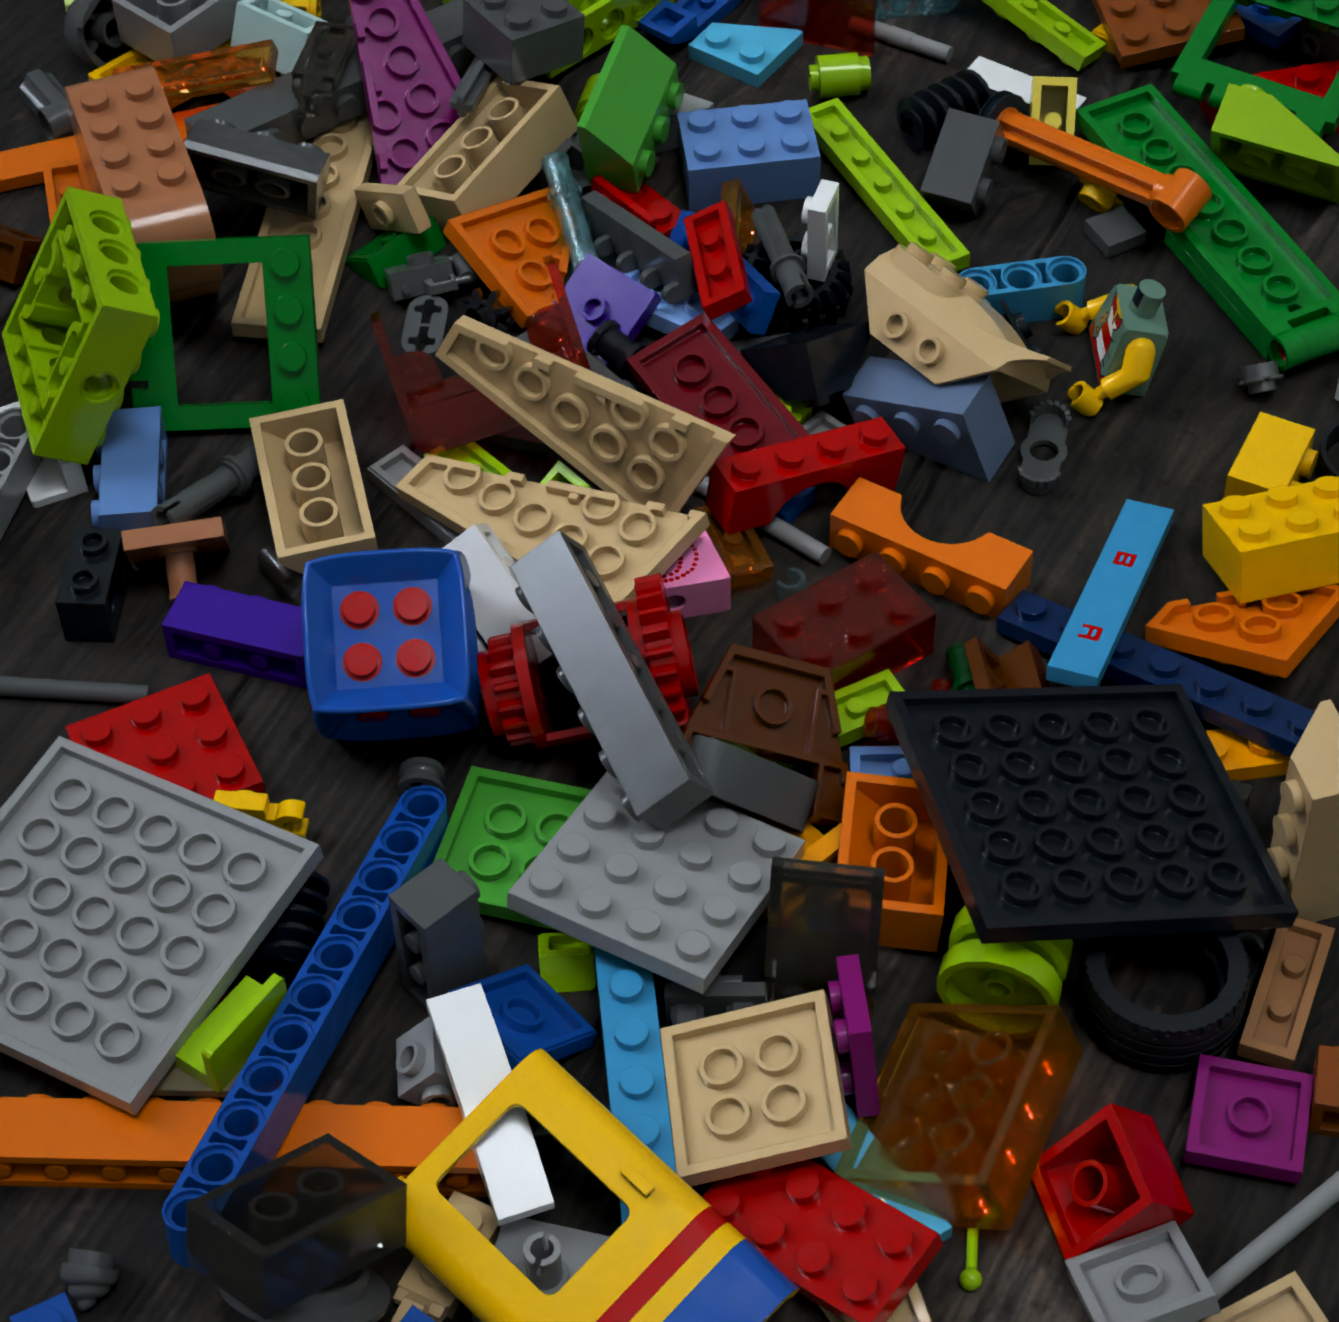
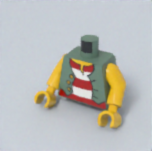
[1054,279,1169,417]

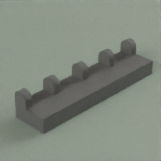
[572,190,698,304]

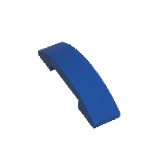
[638,0,742,44]

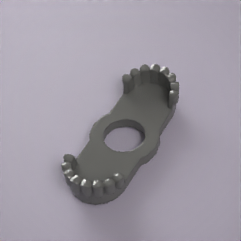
[1017,400,1072,495]

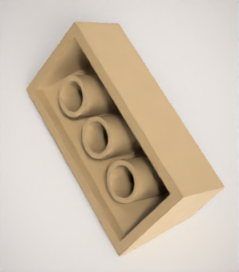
[397,76,578,236]
[249,399,378,574]
[1267,699,1339,922]

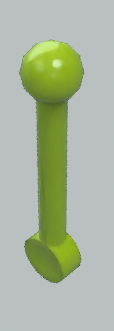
[959,1180,986,1291]

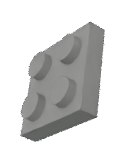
[1064,1220,1221,1322]

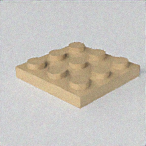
[660,989,853,1187]

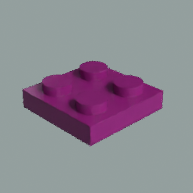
[828,954,880,1118]
[1183,1054,1314,1184]

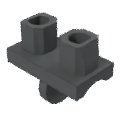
[664,970,765,1027]

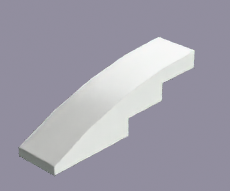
[426,983,555,1226]

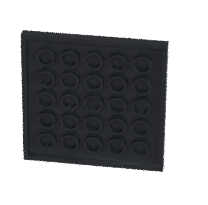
[885,684,1299,944]

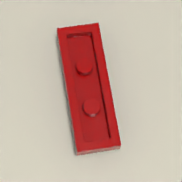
[683,200,753,320]

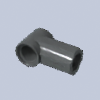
[19,69,74,141]

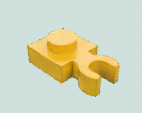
[214,790,309,839]

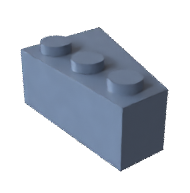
[842,356,1015,483]

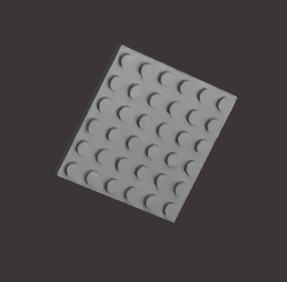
[0,736,323,1116]

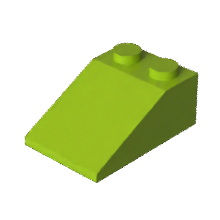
[1211,83,1339,204]

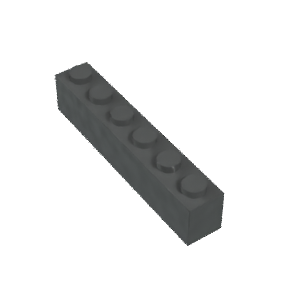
[510,530,715,830]

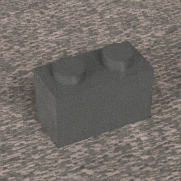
[920,108,1008,218]

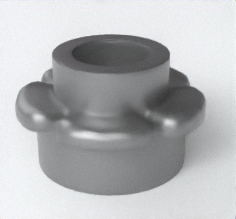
[1237,361,1283,394]

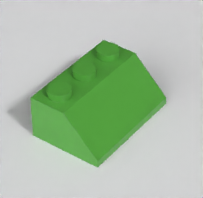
[577,25,684,193]

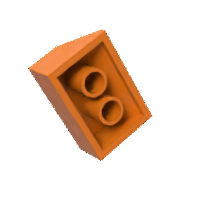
[833,771,948,953]

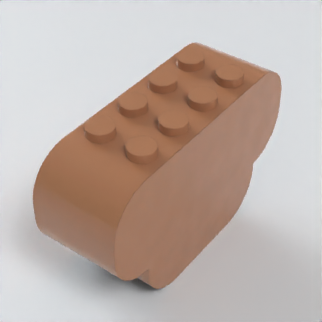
[64,66,223,304]

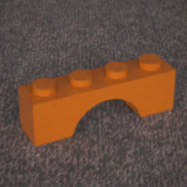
[829,477,1033,620]

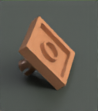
[121,516,230,602]

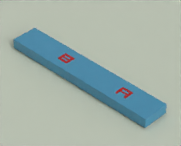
[1046,499,1174,687]

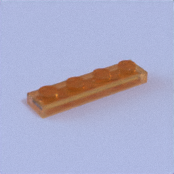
[112,39,279,102]

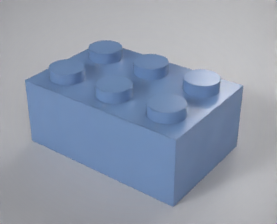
[677,99,821,211]

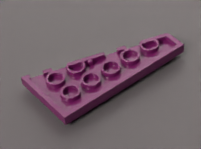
[348,0,461,185]

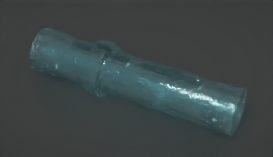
[541,151,599,272]

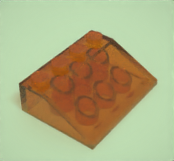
[834,1003,1083,1231]

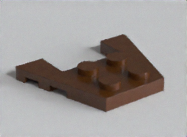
[682,643,849,828]

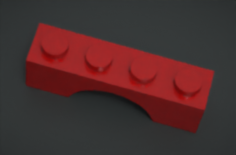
[705,417,906,535]

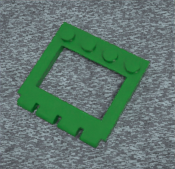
[1171,0,1339,138]
[130,234,322,431]

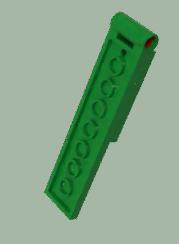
[1075,84,1339,371]

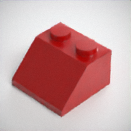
[1027,1103,1195,1260]

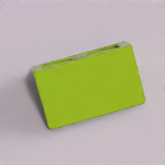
[175,973,287,1093]

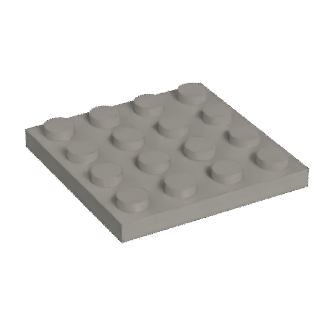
[507,771,806,994]

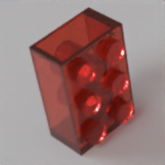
[752,551,936,691]

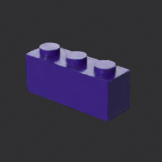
[162,581,307,689]

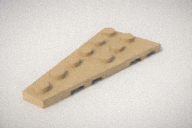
[435,315,736,513]
[395,454,710,617]

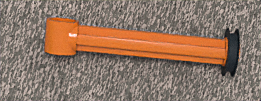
[978,90,1212,233]

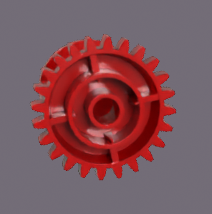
[477,573,699,750]

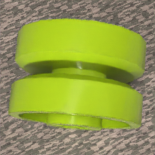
[936,905,1073,1034]

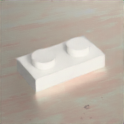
[801,179,839,282]

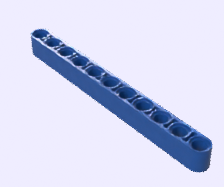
[162,785,449,1268]

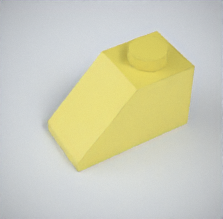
[1028,76,1078,166]

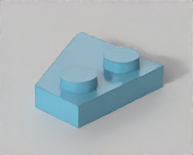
[688,22,803,88]

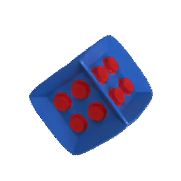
[301,547,480,741]

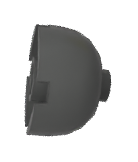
[63,0,134,70]

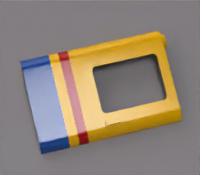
[377,1048,800,1322]

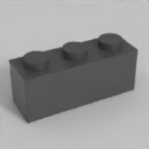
[388,857,488,1013]

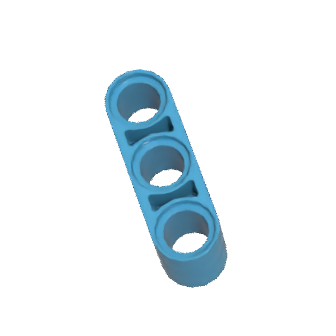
[959,256,1087,323]

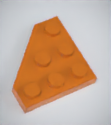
[443,187,576,329]
[1145,584,1339,678]

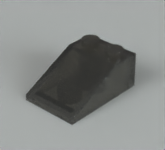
[764,857,886,1019]

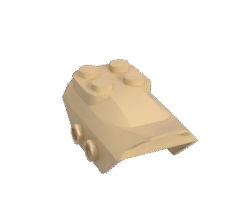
[864,241,1072,403]

